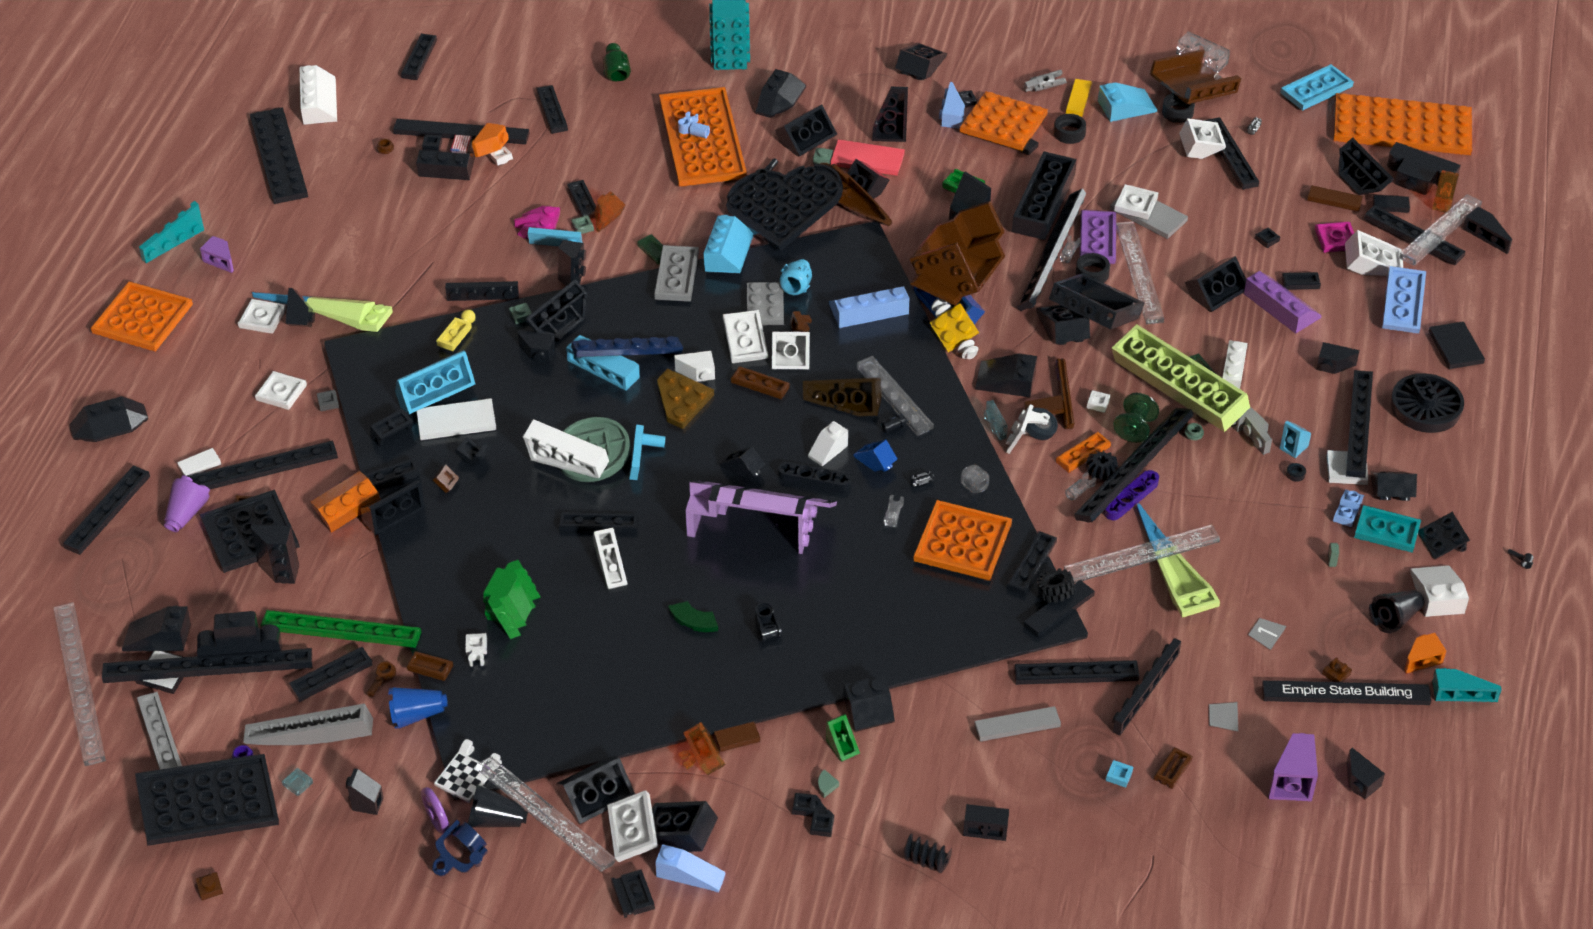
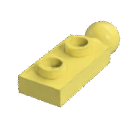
[436,310,475,351]

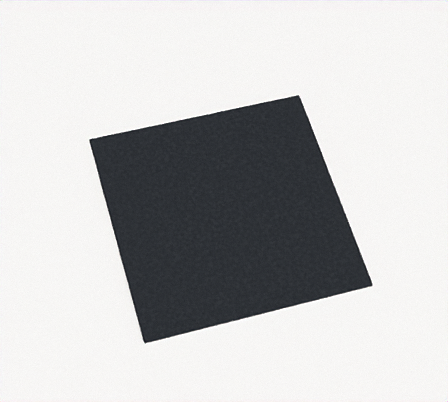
[324,221,1088,800]

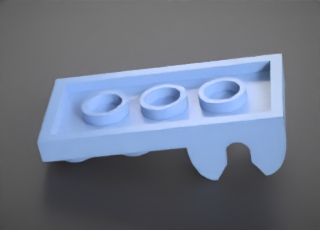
[1382,266,1426,334]

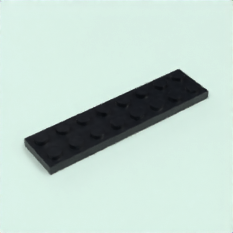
[250,107,308,204]

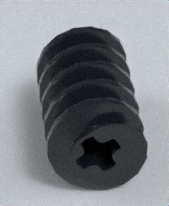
[904,833,952,873]

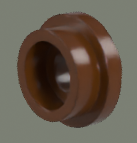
[377,139,394,154]

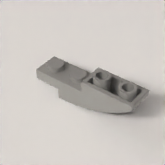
[1231,407,1272,455]

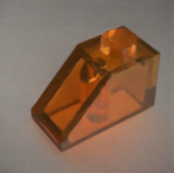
[1432,170,1459,213]
[595,191,626,232]

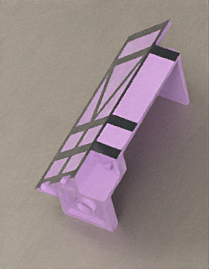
[686,480,837,554]

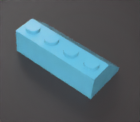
[703,215,754,273]
[395,350,475,414]

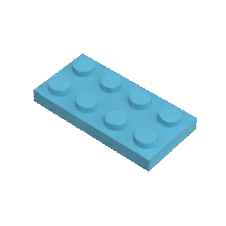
[1280,64,1354,111]

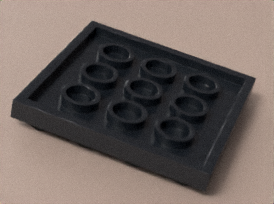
[200,490,300,573]

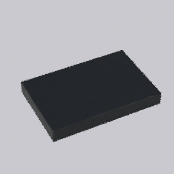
[1428,321,1485,369]

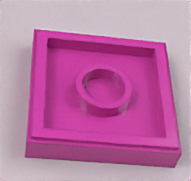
[1315,222,1354,253]

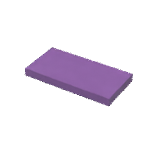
[1080,210,1116,264]

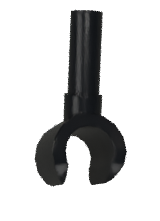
[1508,549,1534,569]

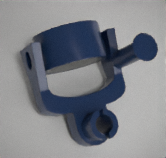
[432,820,488,877]

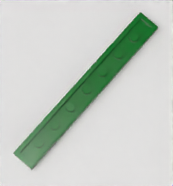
[260,610,422,648]

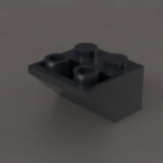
[558,240,586,286]

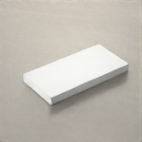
[417,399,496,440]

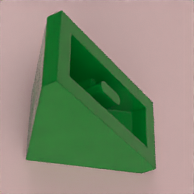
[826,714,860,761]

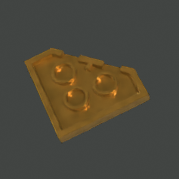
[657,369,714,429]

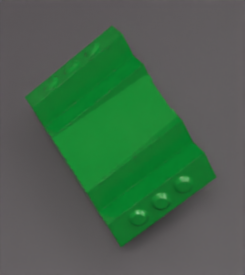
[483,560,540,639]

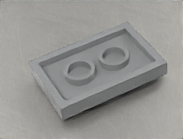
[747,282,784,325]

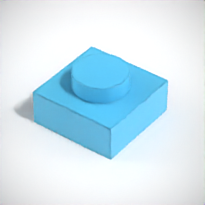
[1106,760,1134,788]

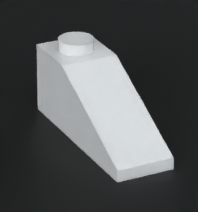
[592,528,628,589]

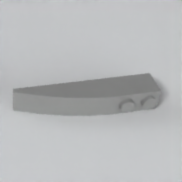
[243,704,373,745]

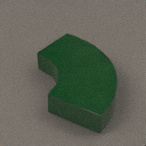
[668,601,718,632]

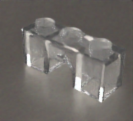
[1176,31,1230,73]

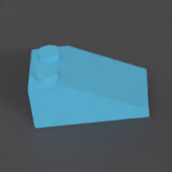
[1098,83,1157,122]

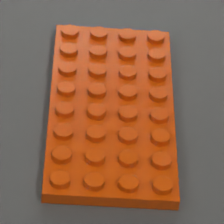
[659,87,747,187]
[1333,93,1472,155]

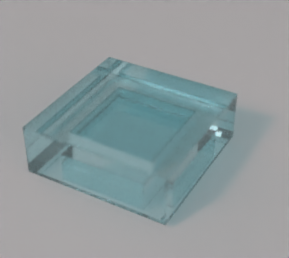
[282,768,313,796]

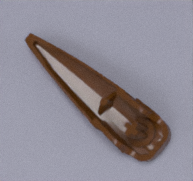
[820,163,892,227]

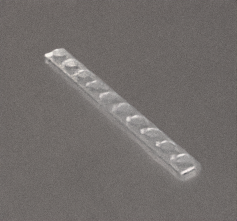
[53,602,106,766]

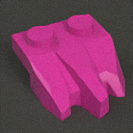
[514,206,560,239]

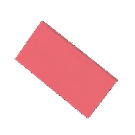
[831,139,905,176]

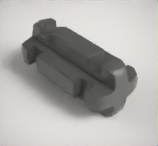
[1247,117,1262,135]

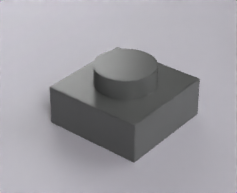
[317,390,339,411]

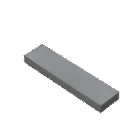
[974,706,1061,742]

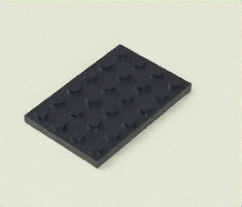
[135,754,279,846]

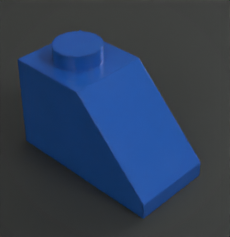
[853,440,897,472]

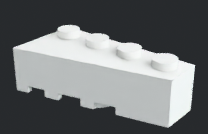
[523,419,609,479]

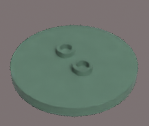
[559,417,631,482]

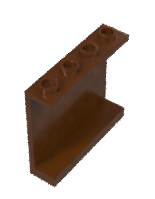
[1150,49,1242,104]

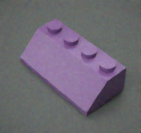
[1244,271,1322,334]

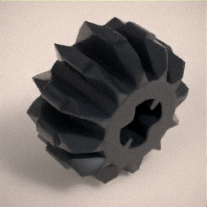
[1085,450,1118,482]

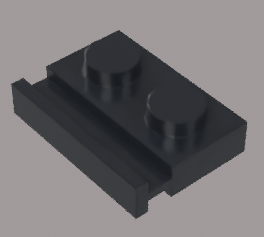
[611,869,655,918]

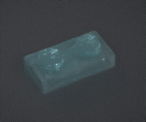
[984,400,1008,440]

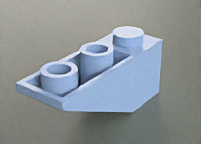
[939,82,965,129]

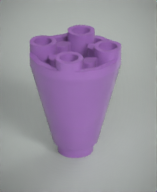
[164,475,210,532]

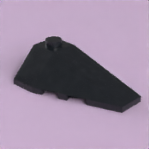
[872,86,908,142]

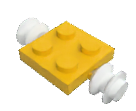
[930,298,979,359]

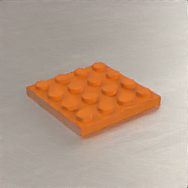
[960,91,1048,151]
[91,281,193,352]
[914,500,1012,581]

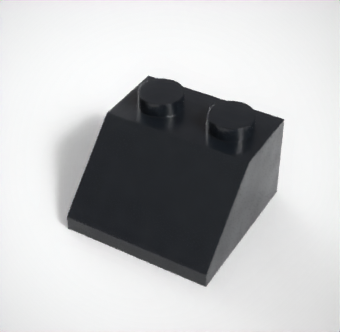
[847,159,890,199]
[1371,471,1417,501]
[842,675,895,732]

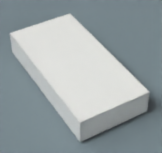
[177,448,221,476]

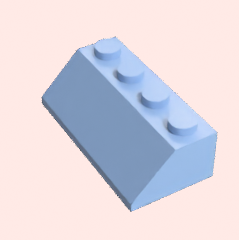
[829,286,909,328]

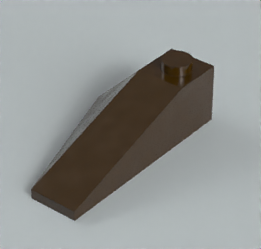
[803,378,882,416]

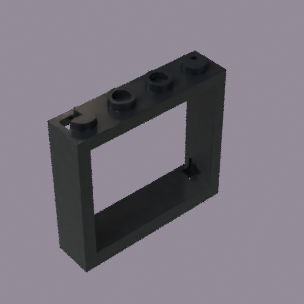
[1049,273,1145,330]

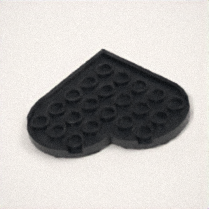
[726,164,843,251]

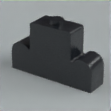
[1387,142,1461,195]
[197,611,282,656]

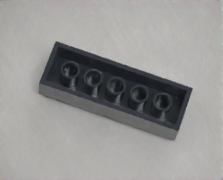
[1012,151,1077,240]

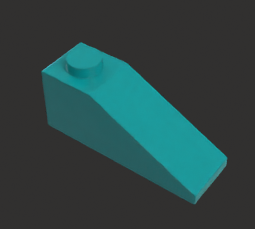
[1432,668,1502,702]

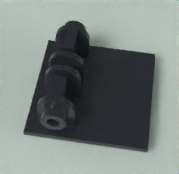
[1418,511,1470,559]

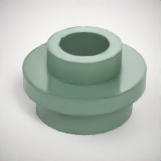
[1185,423,1204,440]

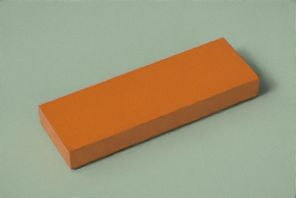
[1056,432,1111,473]

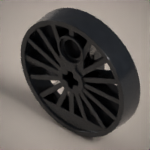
[1391,373,1464,433]

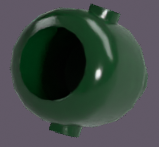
[603,43,631,82]

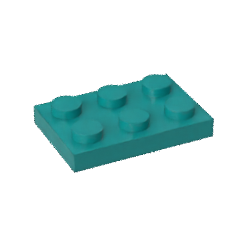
[1354,505,1421,553]

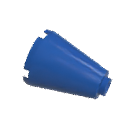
[389,687,448,729]

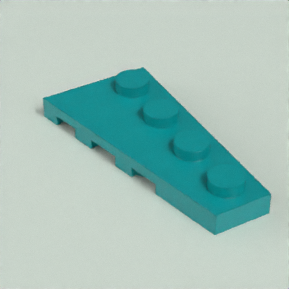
[139,201,204,263]

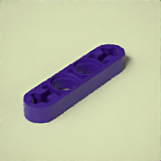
[1104,470,1159,520]

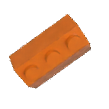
[310,471,380,533]

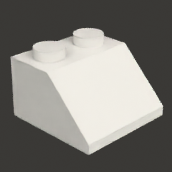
[1179,118,1226,159]
[772,332,810,369]

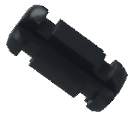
[910,470,934,487]

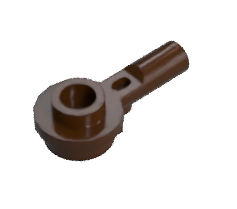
[366,661,396,698]

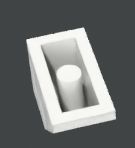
[674,351,715,382]
[808,421,848,466]

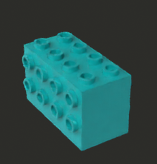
[709,0,750,70]

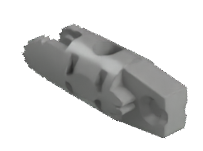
[1023,70,1067,92]

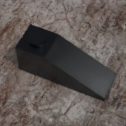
[1463,206,1512,254]

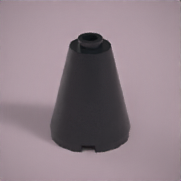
[1369,590,1424,633]
[468,785,528,828]

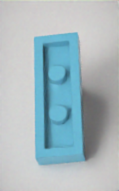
[528,227,583,247]
[630,425,665,480]

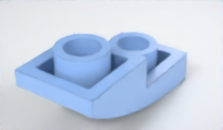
[1333,489,1364,527]

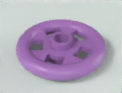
[421,787,449,835]

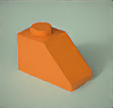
[472,123,508,157]
[1404,633,1446,674]

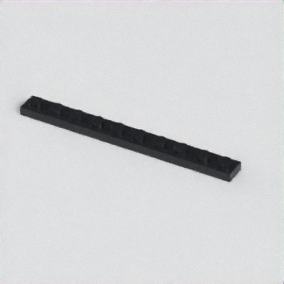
[1016,188,1086,311]
[1074,408,1194,523]
[102,648,313,683]

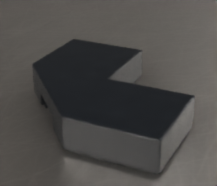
[792,793,835,837]

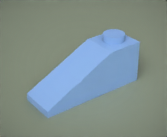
[655,844,726,892]

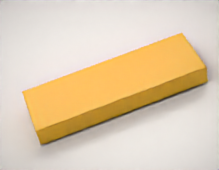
[1066,79,1092,117]

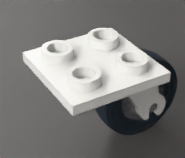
[1006,404,1058,454]

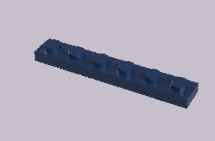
[571,336,683,357]

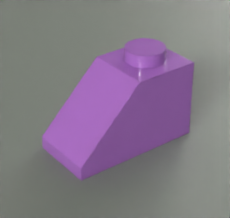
[200,236,234,273]

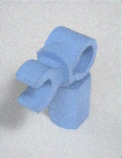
[678,112,710,138]

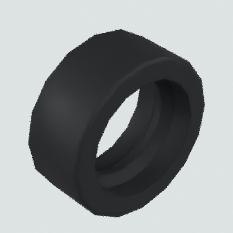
[1162,93,1195,123]
[1054,114,1086,144]
[1075,253,1110,284]

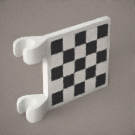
[434,739,502,803]

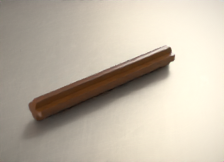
[1055,358,1075,429]

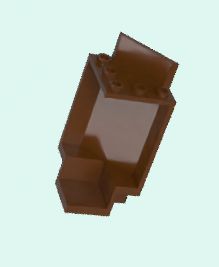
[909,201,1005,306]

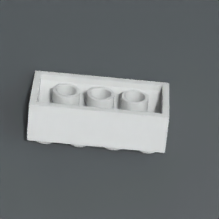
[300,65,337,125]

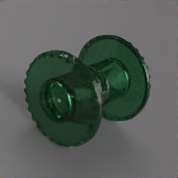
[1113,392,1159,443]

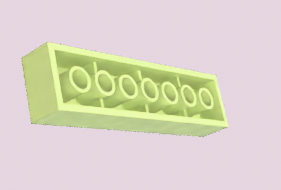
[1112,324,1250,432]

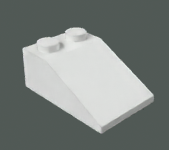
[1345,230,1403,276]
[1410,566,1469,617]

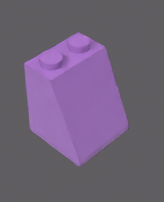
[1269,733,1318,801]

